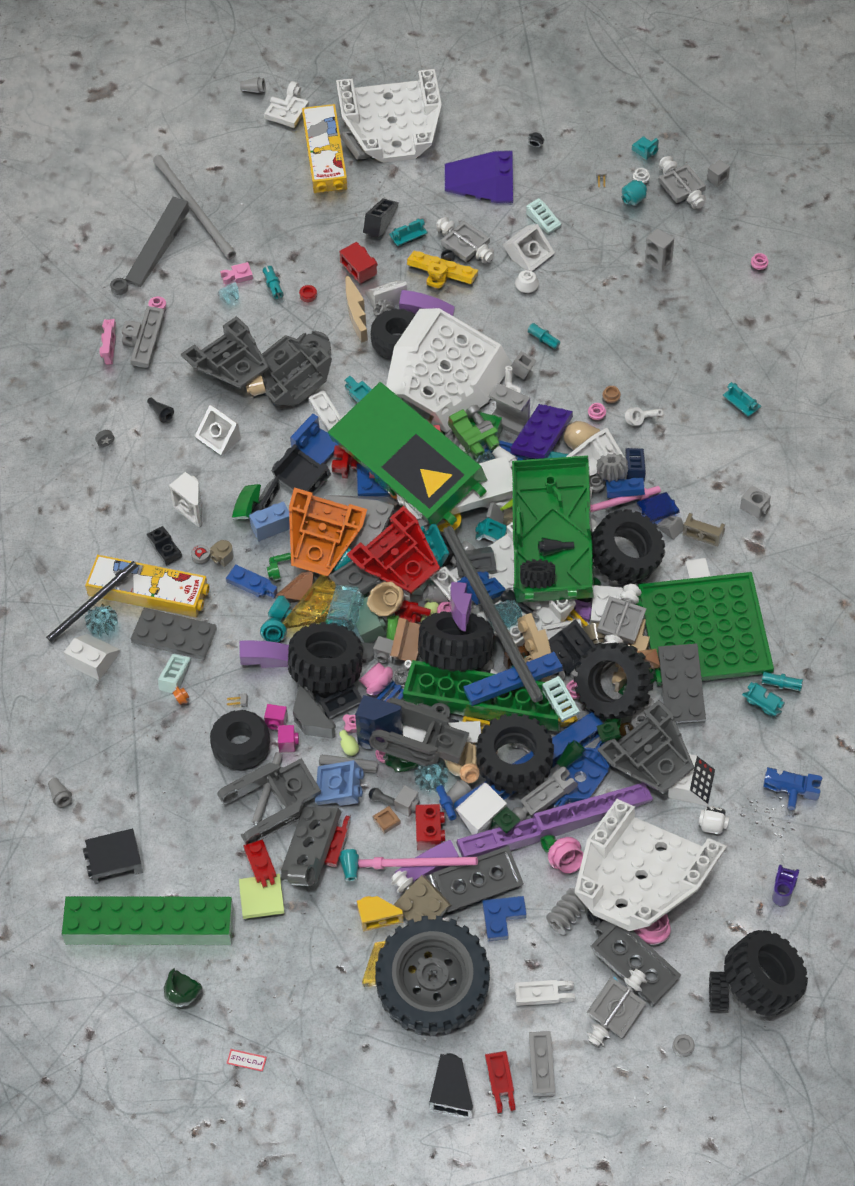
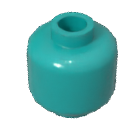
[621,180,647,206]

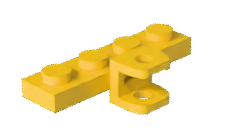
[407,251,478,288]

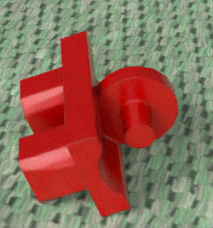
[332,445,360,479]

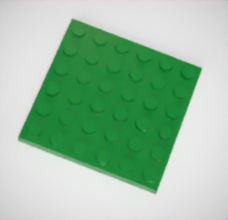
[638,572,774,686]

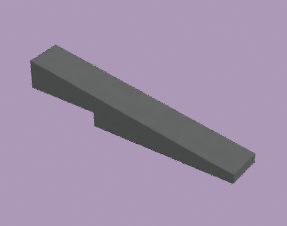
[125,196,189,287]

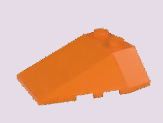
[289,488,367,577]

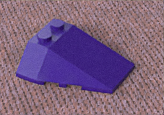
[445,150,513,203]

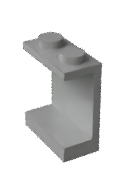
[489,383,530,436]

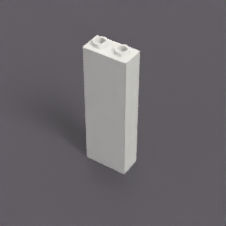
[397,456,513,521]

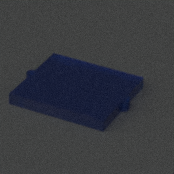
[637,492,680,522]

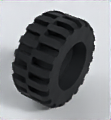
[592,509,665,585]
[418,611,494,672]
[288,622,363,693]
[574,642,654,719]
[476,713,554,794]
[724,930,808,1016]

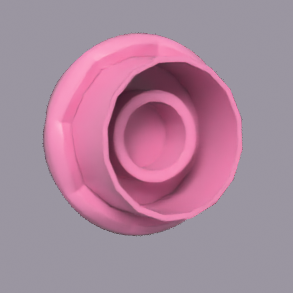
[359,662,393,695]
[548,837,584,873]
[634,914,671,945]

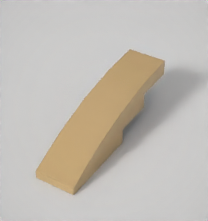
[345,276,368,343]

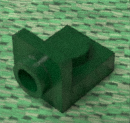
[596,720,621,742]
[491,806,520,833]

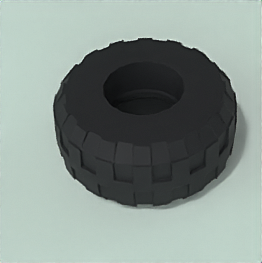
[370,308,415,359]
[210,710,270,770]

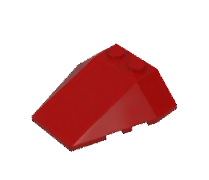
[346,506,440,594]

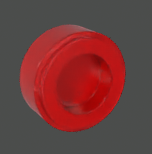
[299,285,317,302]

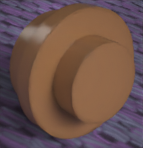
[602,386,621,403]

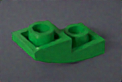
[232,484,261,520]

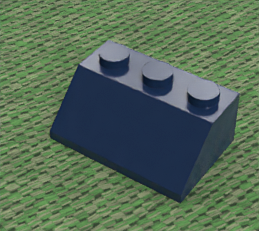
[355,695,403,750]

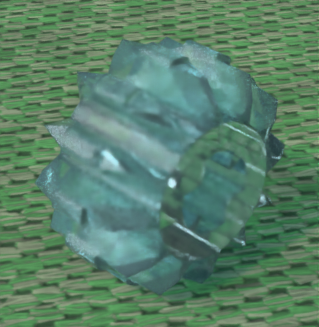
[490,600,522,628]
[85,603,118,637]
[414,761,448,794]

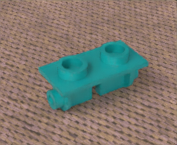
[389,218,428,246]
[723,382,762,417]
[742,682,785,716]

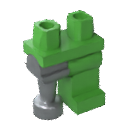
[448,405,499,458]

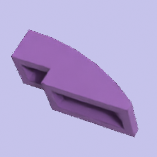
[399,290,455,316]
[450,582,472,631]
[239,640,289,668]
[395,840,459,886]

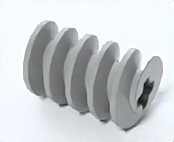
[546,888,586,935]

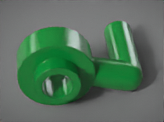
[266,553,291,581]

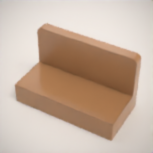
[390,618,420,661]

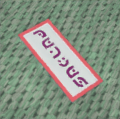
[226,1049,267,1072]

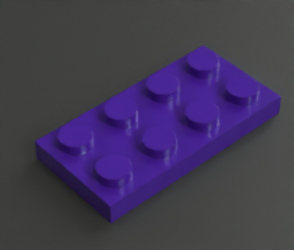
[510,404,573,459]

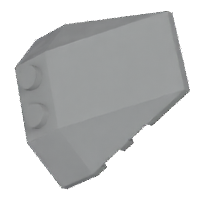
[324,495,401,550]

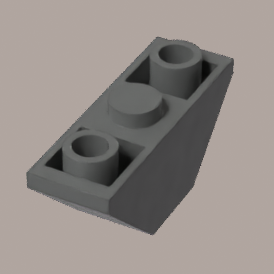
[293,686,336,739]

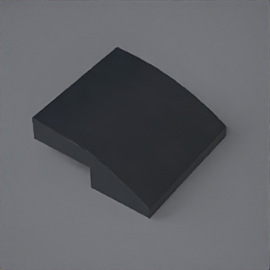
[548,619,596,676]
[310,684,362,719]

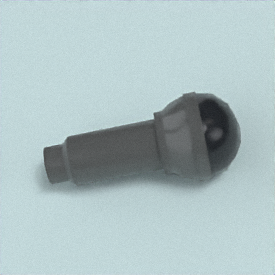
[368,787,395,806]

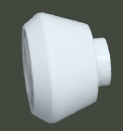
[515,270,539,293]

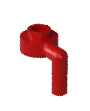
[397,604,431,622]

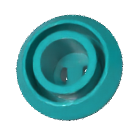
[268,595,292,620]
[260,618,287,643]

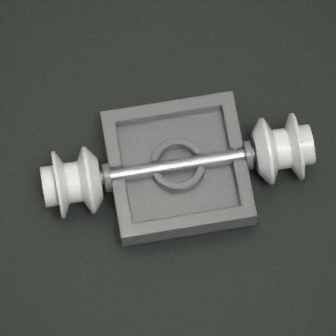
[658,156,706,209]
[436,217,494,264]
[597,584,646,644]
[586,969,647,1047]

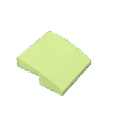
[239,874,284,919]

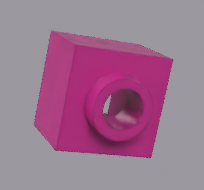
[264,704,288,730]
[278,725,299,753]

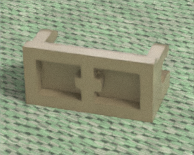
[682,513,725,547]

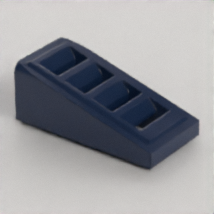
[625,448,646,481]

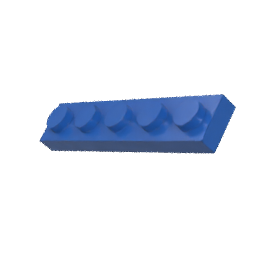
[463,652,563,706]

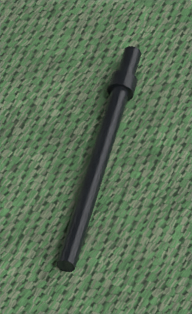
[46,561,138,643]

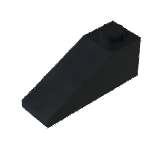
[363,198,399,238]

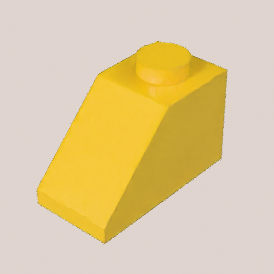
[357,896,404,932]

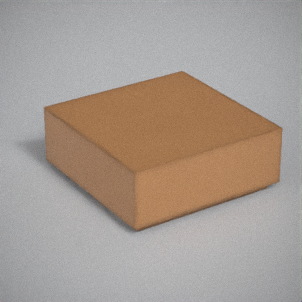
[372,806,401,834]

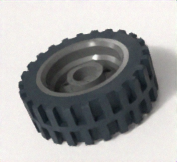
[375,915,490,1036]

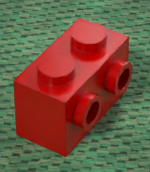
[339,242,378,284]
[416,804,445,851]

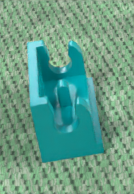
[420,524,449,567]

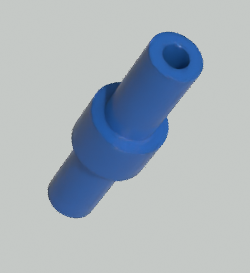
[436,785,457,821]

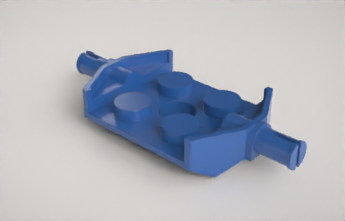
[554,740,609,808]

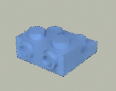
[315,760,364,806]

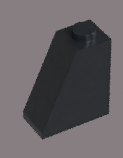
[429,1053,473,1119]

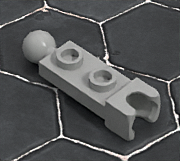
[512,767,578,821]

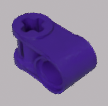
[772,864,800,907]

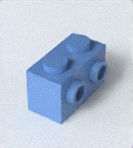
[249,501,290,542]

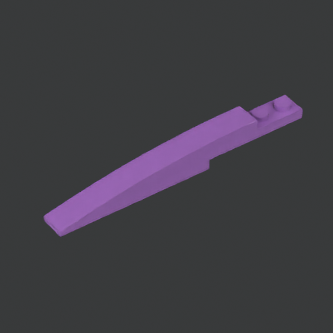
[456,783,653,857]

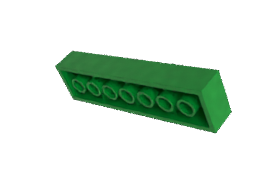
[403,660,567,732]
[62,896,234,945]

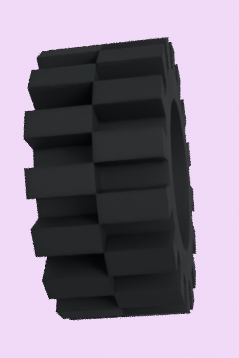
[520,559,555,588]
[709,971,729,1011]

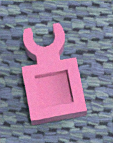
[220,262,253,284]

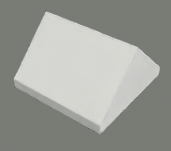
[365,280,407,308]
[195,405,241,455]
[456,783,507,835]

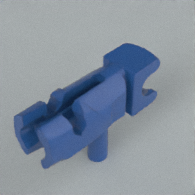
[763,767,823,810]

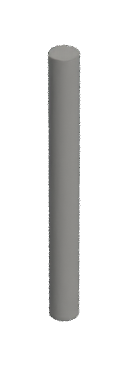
[252,752,283,825]

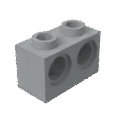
[645,228,674,272]

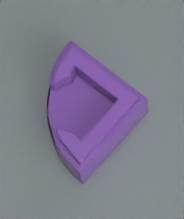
[574,600,592,623]

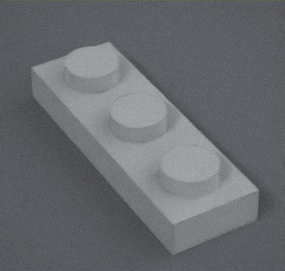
[529,1031,555,1096]

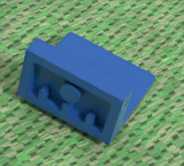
[290,413,338,465]

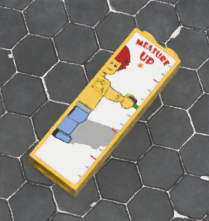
[302,104,347,193]
[85,554,210,618]

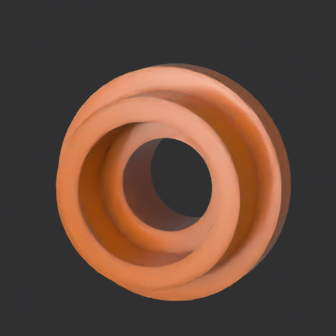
[172,686,189,705]

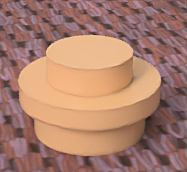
[459,763,479,783]

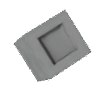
[740,485,771,519]

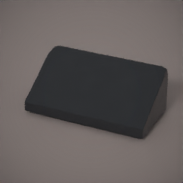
[252,477,280,512]

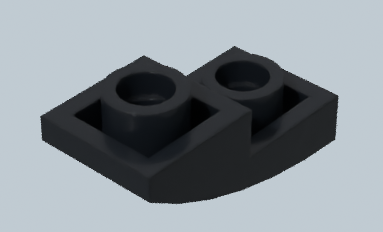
[146,526,182,565]

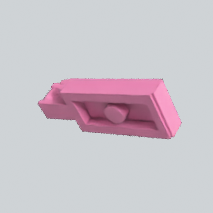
[100,319,116,365]

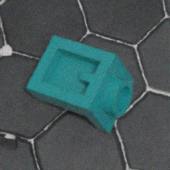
[632,136,659,160]
[475,518,507,542]

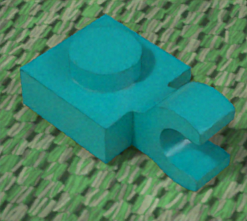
[344,376,372,402]

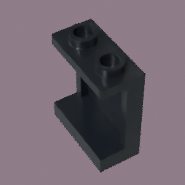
[271,444,331,495]
[83,828,143,884]

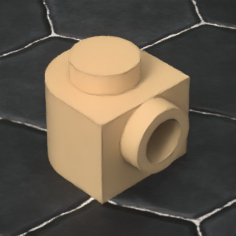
[245,375,266,397]

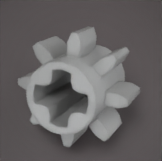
[373,299,395,316]

